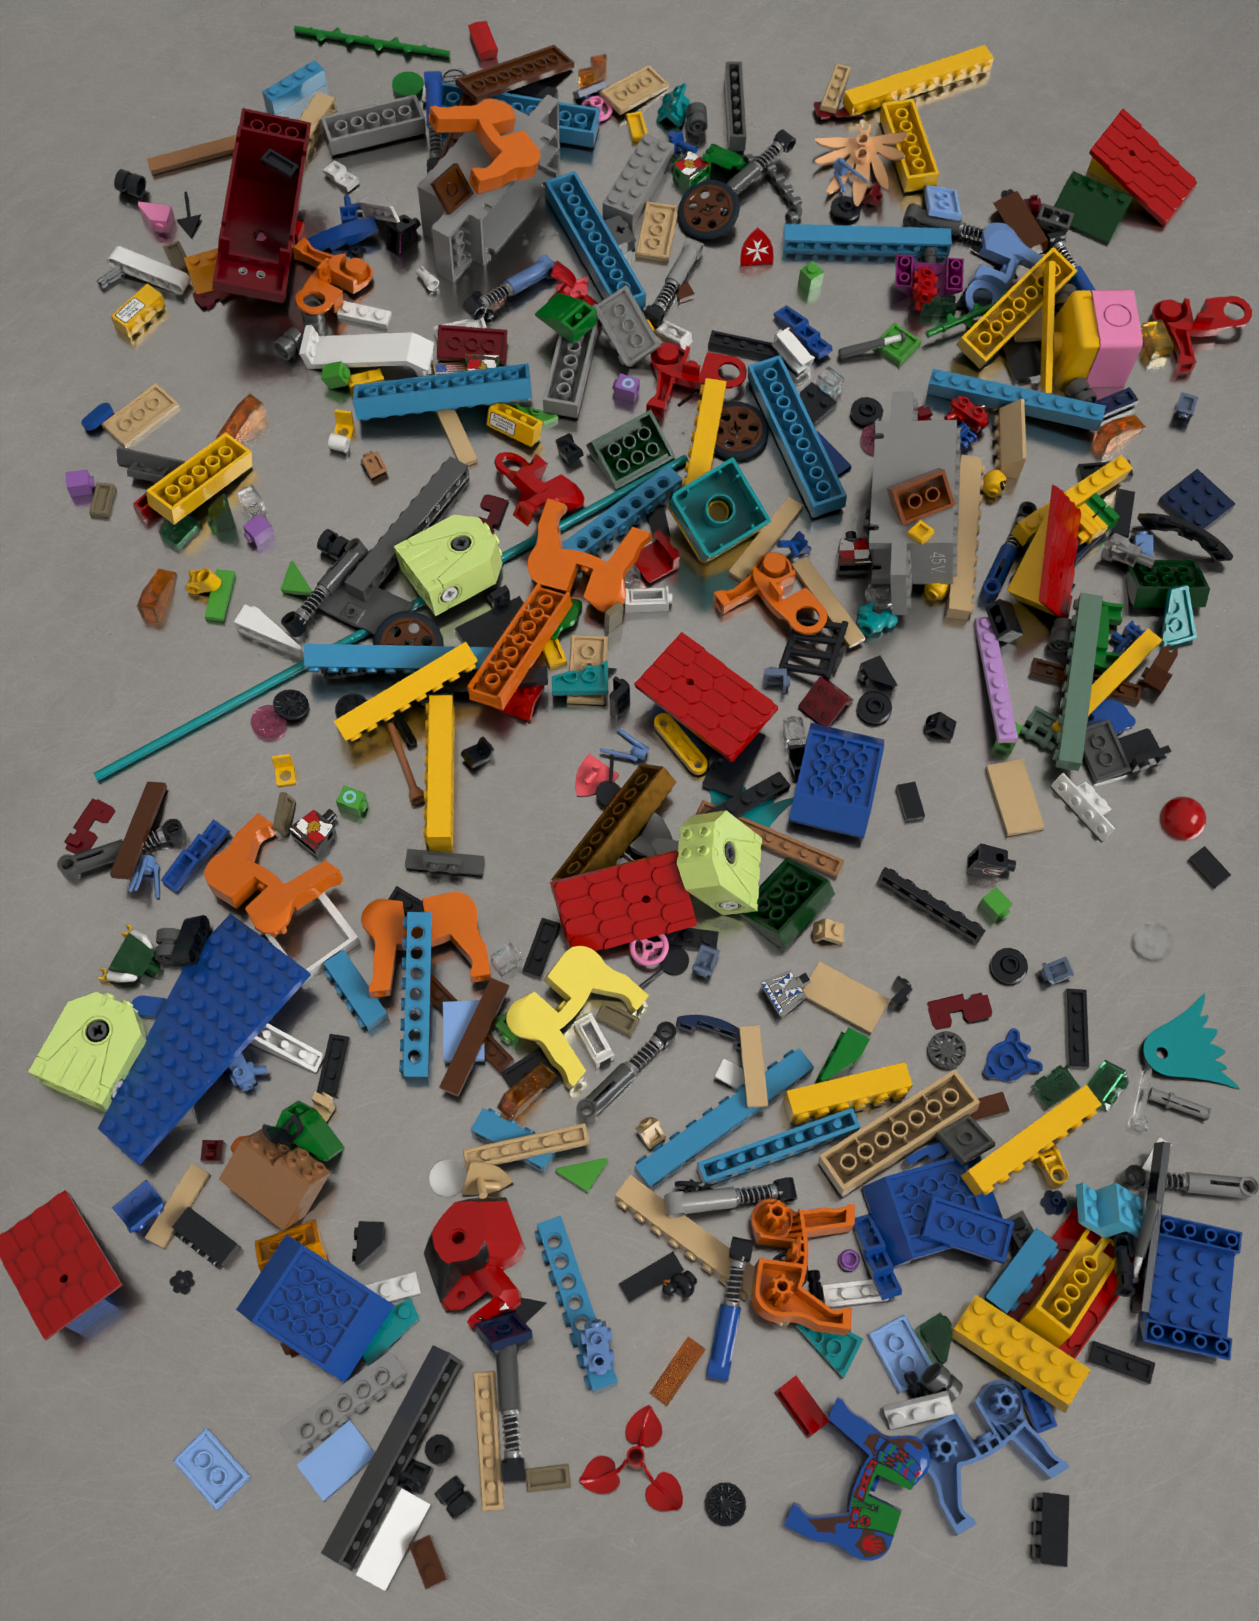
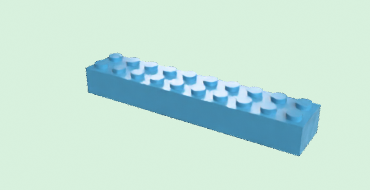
[442,83,600,148]
[545,171,646,309]
[747,355,847,518]
[353,363,532,421]

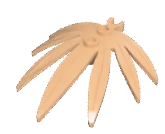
[815,124,908,207]

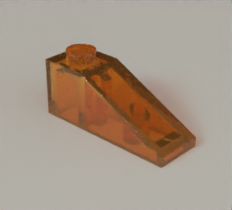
[216,394,266,441]
[1094,414,1146,452]
[137,569,177,621]
[497,1062,557,1121]
[649,1336,706,1407]

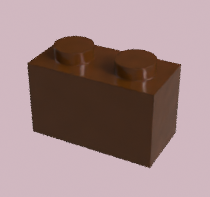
[409,1534,448,1589]

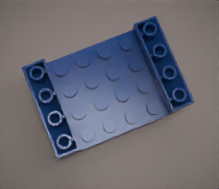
[788,723,884,839]
[862,1156,1003,1267]
[1140,1214,1242,1361]
[236,1234,395,1382]

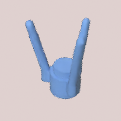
[833,157,868,192]
[600,728,649,762]
[128,855,160,899]

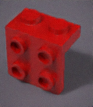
[634,530,680,583]
[495,686,545,721]

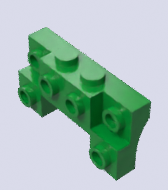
[1094,600,1123,673]

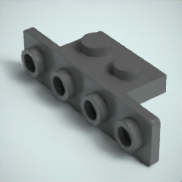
[117,447,186,483]
[405,849,484,875]

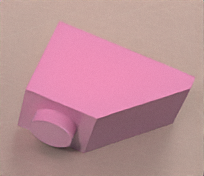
[138,202,175,233]

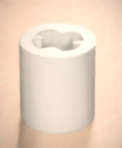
[328,433,350,453]

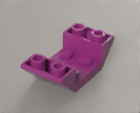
[895,254,964,298]

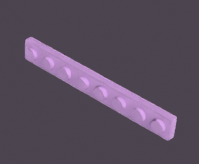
[974,617,1018,743]

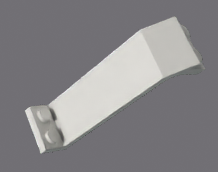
[299,325,434,377]

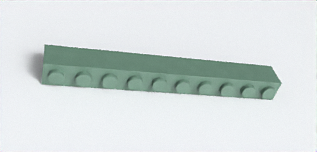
[1053,593,1103,771]

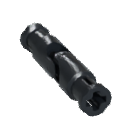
[1113,1231,1135,1297]

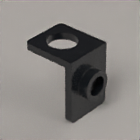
[262,1114,304,1146]

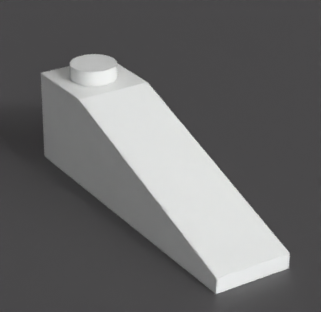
[358,192,400,223]
[234,605,304,659]
[250,1023,325,1073]

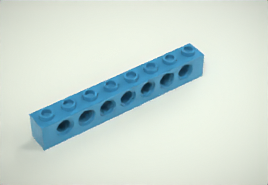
[563,465,682,555]
[399,912,432,1077]
[696,1108,860,1184]
[534,1216,618,1393]

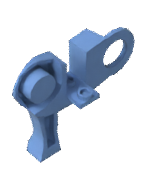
[964,222,1043,316]

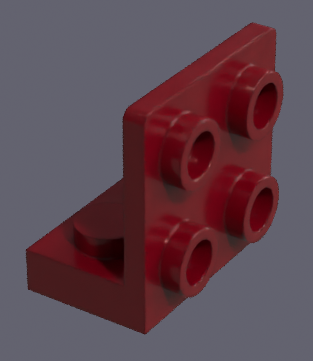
[798,676,854,727]

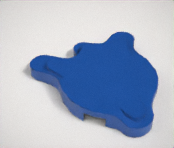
[1087,699,1136,735]
[983,1028,1043,1082]

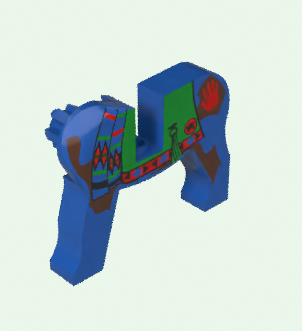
[784,1397,930,1561]

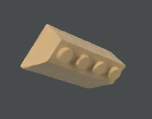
[993,399,1027,478]

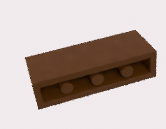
[993,191,1048,254]

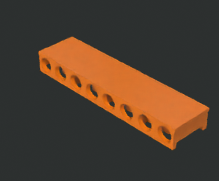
[467,583,573,710]

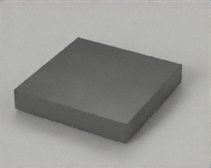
[936,1114,996,1166]

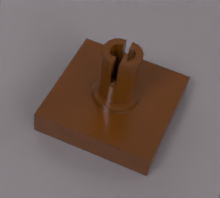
[430,163,474,215]

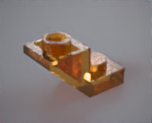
[578,54,607,86]

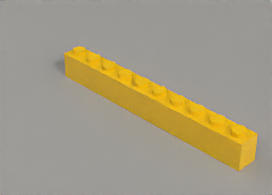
[843,45,994,116]

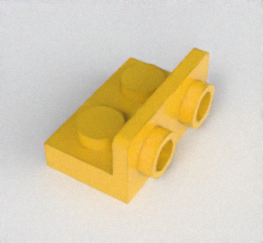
[348,368,385,397]

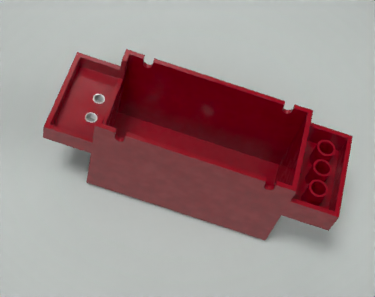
[212,108,311,303]

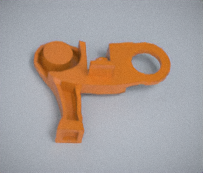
[293,237,373,315]
[713,552,827,635]

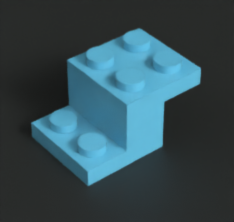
[1076,1182,1144,1238]

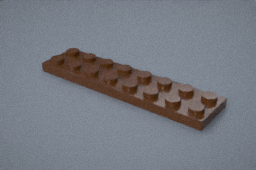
[455,45,575,103]

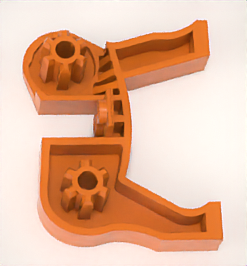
[428,98,541,194]
[527,498,653,613]
[204,813,344,937]
[361,892,491,999]
[751,1199,855,1336]

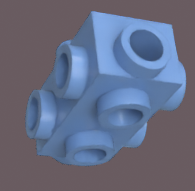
[228,1052,267,1092]
[580,1318,615,1375]

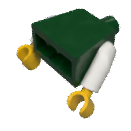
[97,924,161,983]

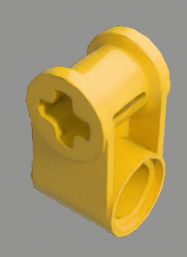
[185,568,222,594]
[1035,1145,1069,1189]

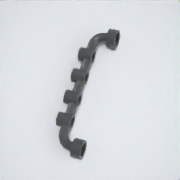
[743,153,802,224]

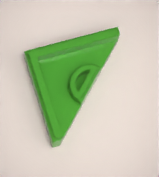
[515,403,558,427]
[280,561,313,596]
[555,1158,609,1193]

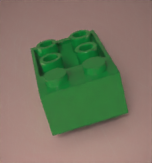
[535,293,597,344]
[815,1027,870,1083]
[275,1100,344,1161]

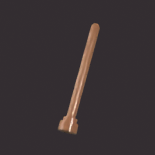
[387,723,424,804]

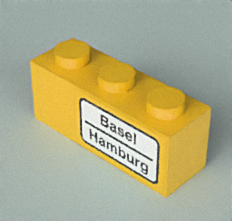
[111,284,165,337]
[487,402,543,447]

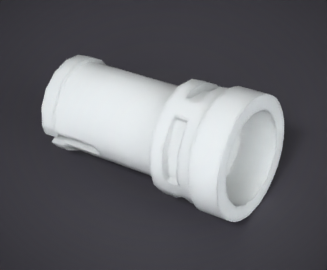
[416,266,439,291]

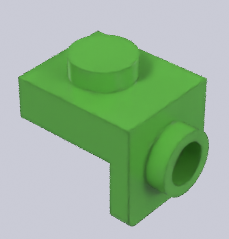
[495,1012,519,1046]

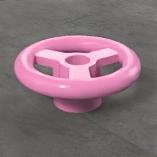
[581,96,612,122]
[629,934,669,966]

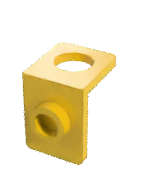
[334,409,354,441]
[271,754,296,787]

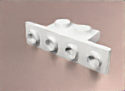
[1051,773,1115,842]

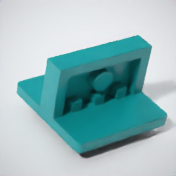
[656,83,690,127]

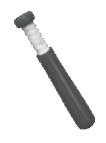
[838,331,906,359]
[1132,1199,1161,1284]

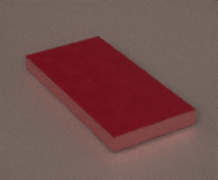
[436,325,508,365]

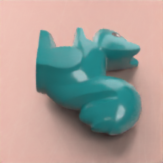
[856,601,898,637]

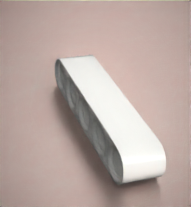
[107,246,191,295]

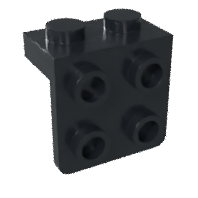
[1118,728,1172,773]

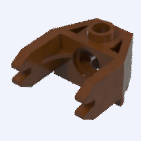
[1141,644,1178,693]

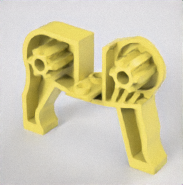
[506,946,649,1089]

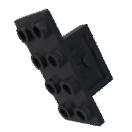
[702,732,766,798]

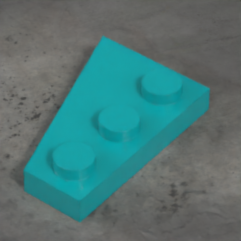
[1160,585,1197,648]
[363,1298,420,1366]
[795,1324,863,1378]

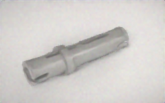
[1147,1087,1212,1121]

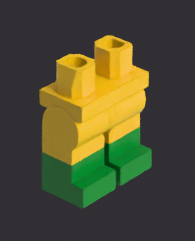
[1077,493,1120,545]

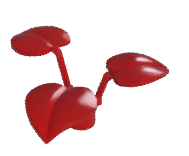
[548,261,598,306]
[579,1405,683,1511]

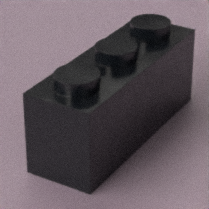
[172,1206,241,1268]
[1032,1492,1070,1567]

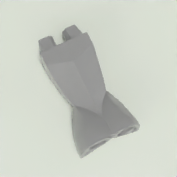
[630,812,679,857]

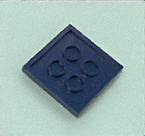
[1159,468,1236,530]

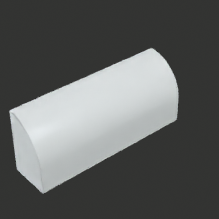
[350,1486,430,1591]

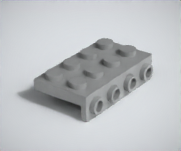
[592,285,661,367]

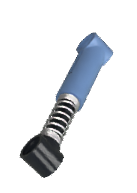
[462,254,555,321]

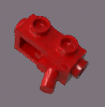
[911,267,938,310]
[944,396,990,433]

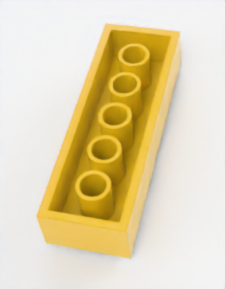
[879,99,939,192]
[146,432,253,525]
[783,1062,913,1126]
[951,1295,1091,1413]

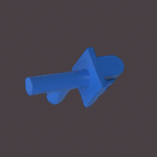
[668,131,698,155]
[339,196,362,223]
[957,422,977,450]
[776,531,812,558]
[1111,620,1146,653]

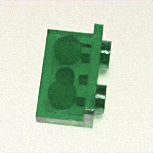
[920,295,957,317]
[159,515,202,552]
[1087,1060,1129,1111]
[1032,1065,1080,1110]

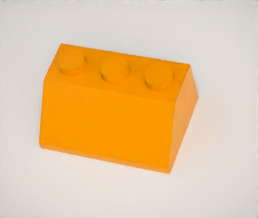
[184,248,218,294]
[254,1220,327,1272]

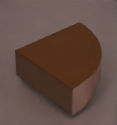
[678,282,695,303]

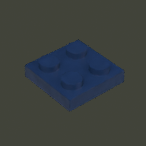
[475,1311,533,1351]

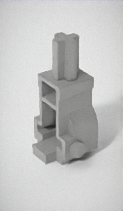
[1101,533,1156,568]

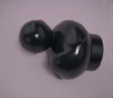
[662,1270,697,1299]

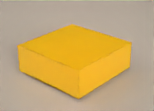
[907,520,934,545]

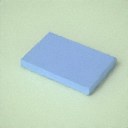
[924,185,962,221]
[443,1000,485,1063]
[867,1314,932,1394]
[296,1420,375,1501]
[172,1428,251,1511]

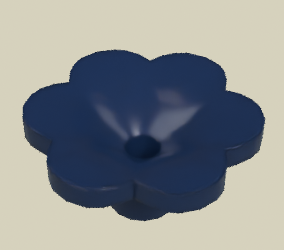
[1040,1190,1067,1215]

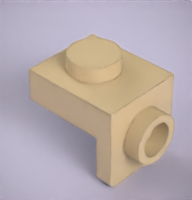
[812,918,844,944]
[311,1091,336,1123]
[635,1116,666,1150]

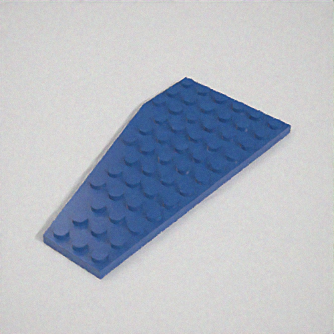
[97,913,311,1165]

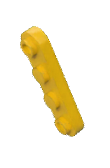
[654,713,708,775]

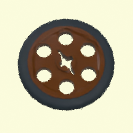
[678,180,740,240]
[714,402,769,460]
[373,611,444,680]

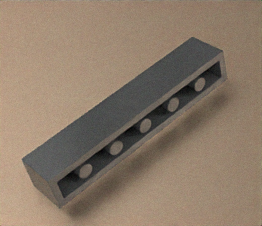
[724,62,746,151]

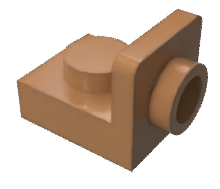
[360,451,388,479]

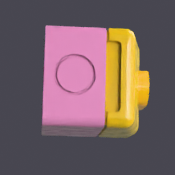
[1053,290,1143,388]

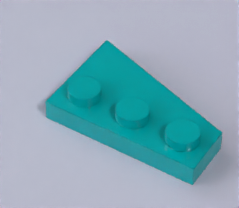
[552,660,608,696]

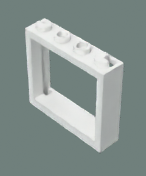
[254,892,360,984]

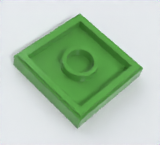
[877,322,921,365]

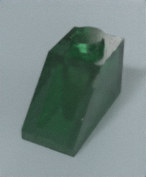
[206,493,236,533]
[916,1312,953,1364]

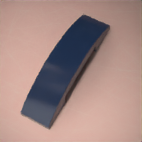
[676,1015,741,1049]

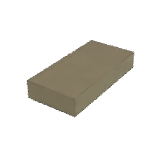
[163,241,187,272]
[89,482,116,518]
[604,602,623,634]
[272,792,295,836]
[595,1000,640,1038]
[525,1464,571,1493]

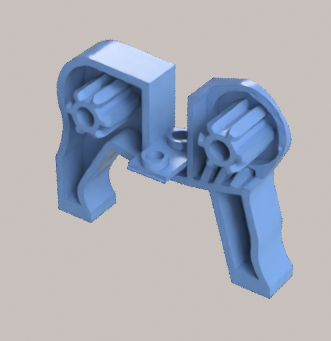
[916,1380,1070,1536]

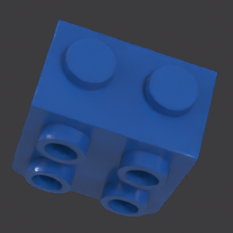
[112,1179,165,1233]

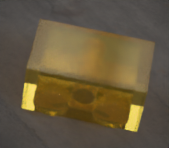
[1141,319,1174,361]

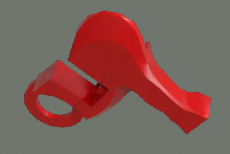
[1152,296,1252,373]
[646,342,747,418]
[494,452,585,527]

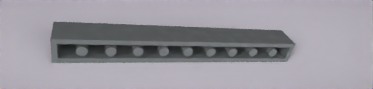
[345,457,469,602]
[321,1345,463,1571]

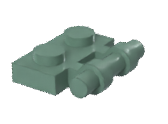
[1020,706,1059,751]

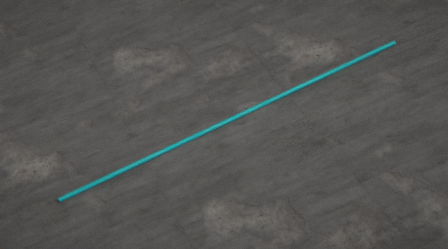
[93,454,688,781]

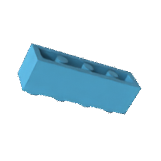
[262,60,327,115]
[323,950,389,1032]
[471,1108,555,1172]
[986,1227,1059,1313]

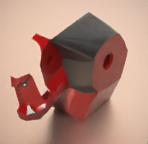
[423,1197,526,1331]

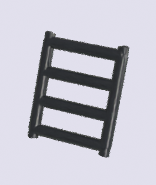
[778,614,849,680]

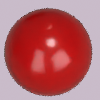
[1160,796,1207,840]

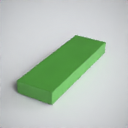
[204,569,235,622]

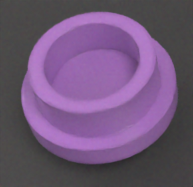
[838,1249,860,1271]

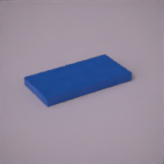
[921,1195,1015,1264]

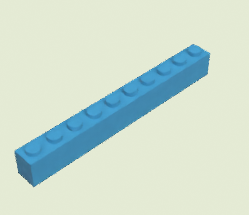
[783,224,952,256]
[927,369,1106,432]
[304,644,494,674]
[634,1048,814,1189]

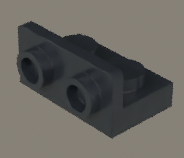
[609,676,630,719]

